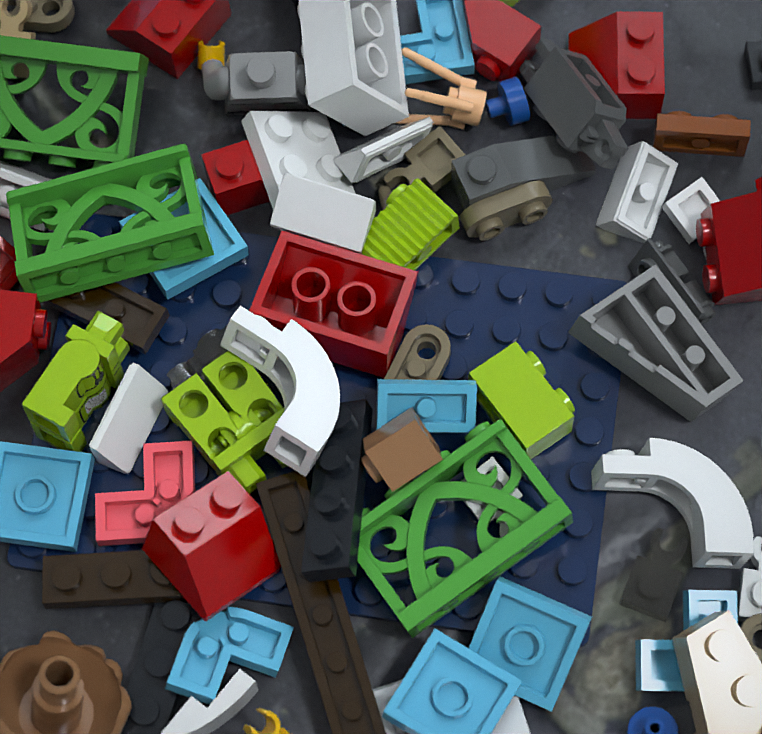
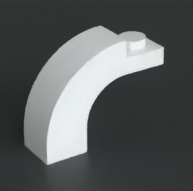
[220,306,340,477]
[591,438,755,569]

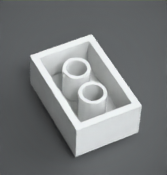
[297,0,409,136]

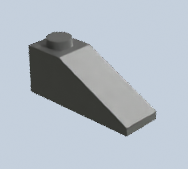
[451,135,596,211]

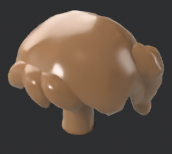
[0,631,132,734]

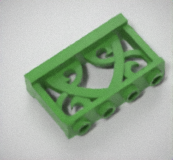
[0,35,149,168]
[6,144,214,303]
[357,419,573,638]

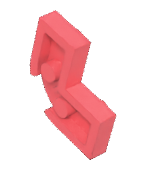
[95,441,195,546]

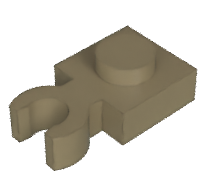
[384,126,465,193]

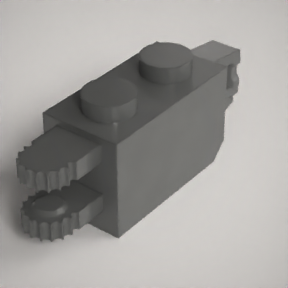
[519,37,628,169]

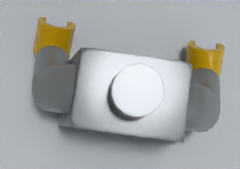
[198,41,311,115]

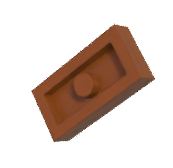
[653,111,751,157]

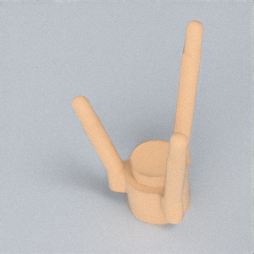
[394,47,487,130]

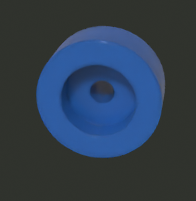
[485,77,530,126]
[626,707,679,734]

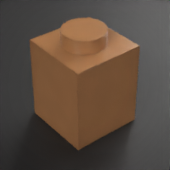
[361,407,443,492]

